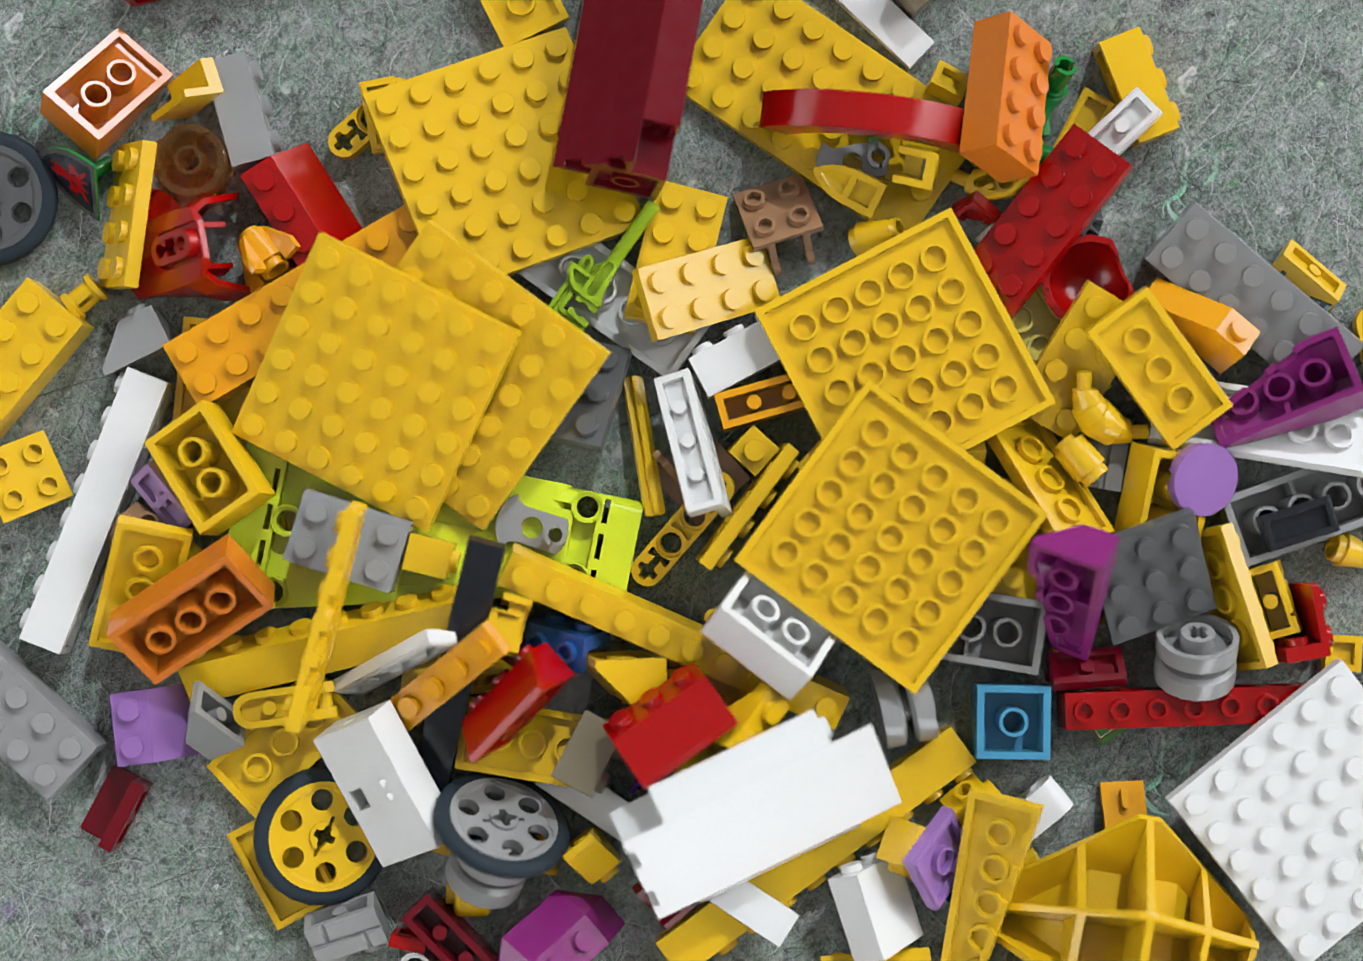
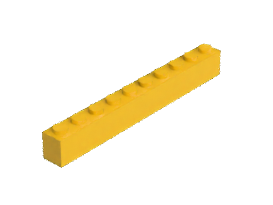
[498,543,850,730]
[656,723,977,961]

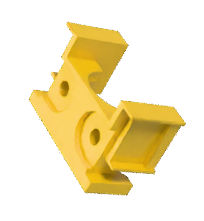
[489,592,533,658]

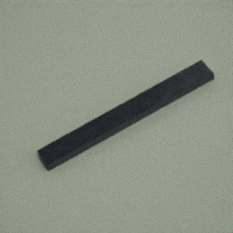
[418,535,507,793]

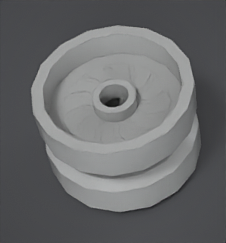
[1153,613,1240,701]
[869,668,938,749]
[445,833,532,909]

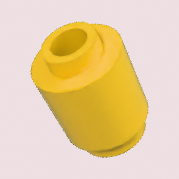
[1054,433,1109,488]

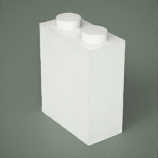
[828,849,923,961]

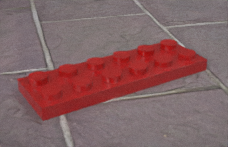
[974,124,1133,320]

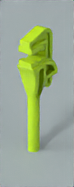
[548,200,660,332]

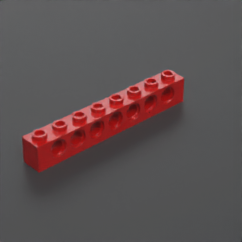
[1056,682,1307,730]

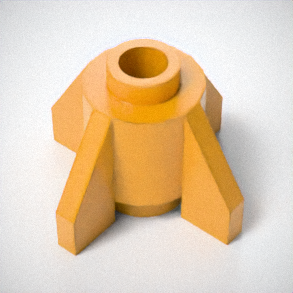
[237,225,300,293]

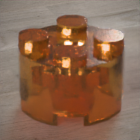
[154,123,234,201]

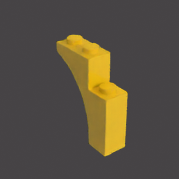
[672,683,790,774]

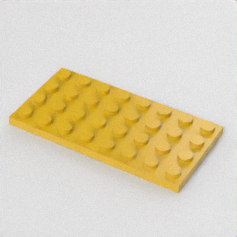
[686,0,965,231]

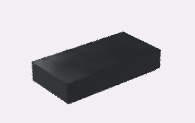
[1255,495,1340,552]

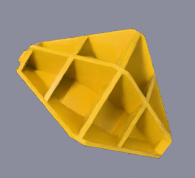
[996,814,1259,961]

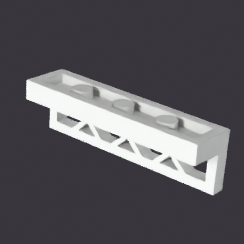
[654,368,733,518]

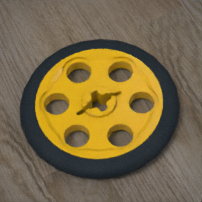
[253,766,383,905]

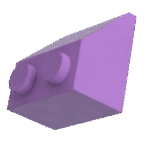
[109,683,200,767]

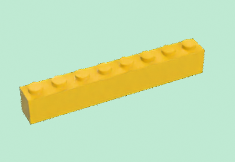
[178,584,457,702]

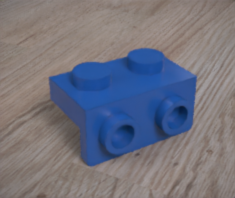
[525,609,611,673]

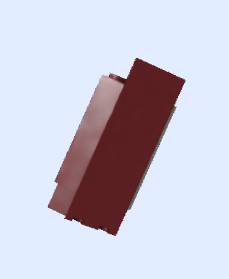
[553,0,703,200]

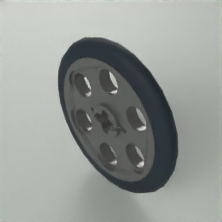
[0,132,58,266]

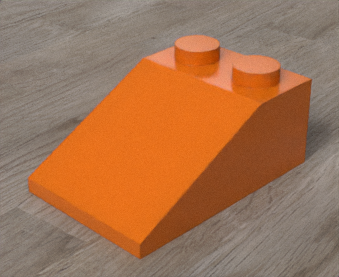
[40,27,173,160]

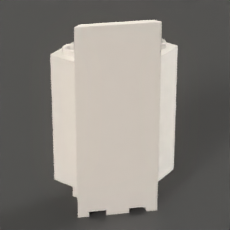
[609,710,902,920]

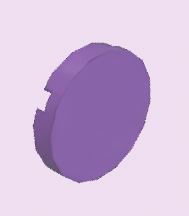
[1167,442,1238,517]

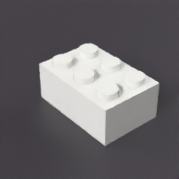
[700,570,837,701]

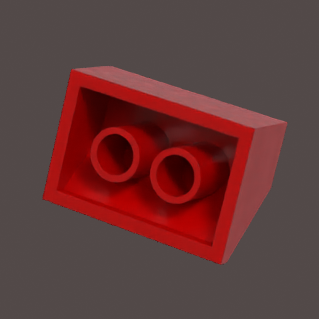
[240,143,363,266]
[462,642,575,763]
[602,662,739,790]

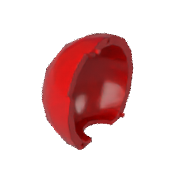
[1042,234,1135,319]

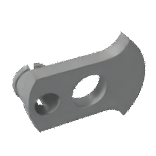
[816,140,890,178]
[495,494,569,554]

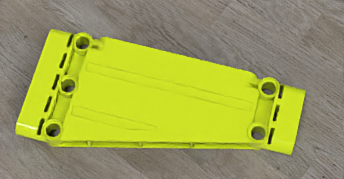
[228,441,643,608]

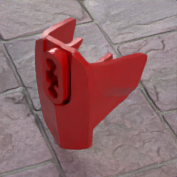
[130,192,251,302]

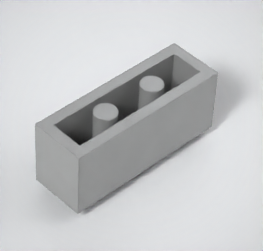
[213,51,283,173]

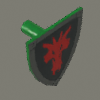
[38,146,112,221]

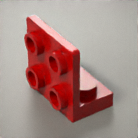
[1274,582,1334,664]

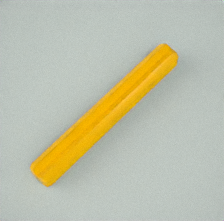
[623,375,665,517]

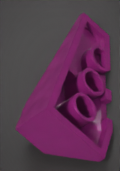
[1211,326,1363,449]
[1028,524,1120,662]

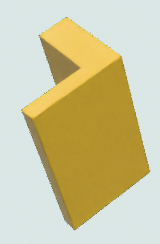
[151,57,224,122]

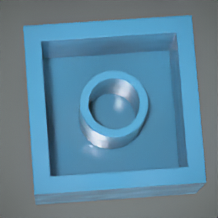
[971,682,1051,760]

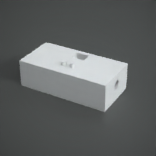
[313,700,443,867]

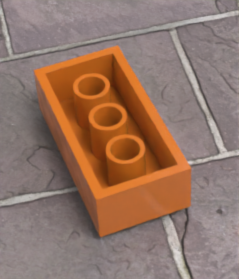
[959,11,1052,183]
[107,534,275,685]

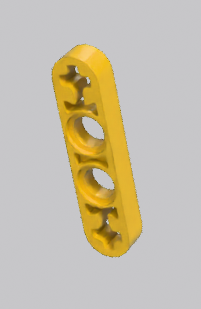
[631,471,735,587]

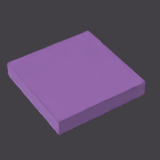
[902,806,963,911]

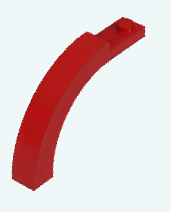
[759,89,964,153]

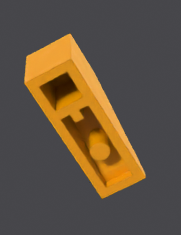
[1148,278,1260,374]

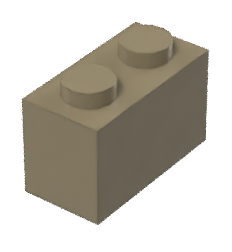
[551,710,622,799]

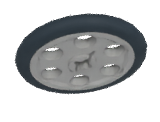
[434,772,570,879]

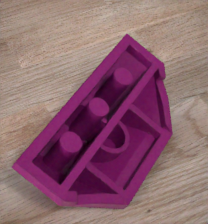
[498,889,626,961]

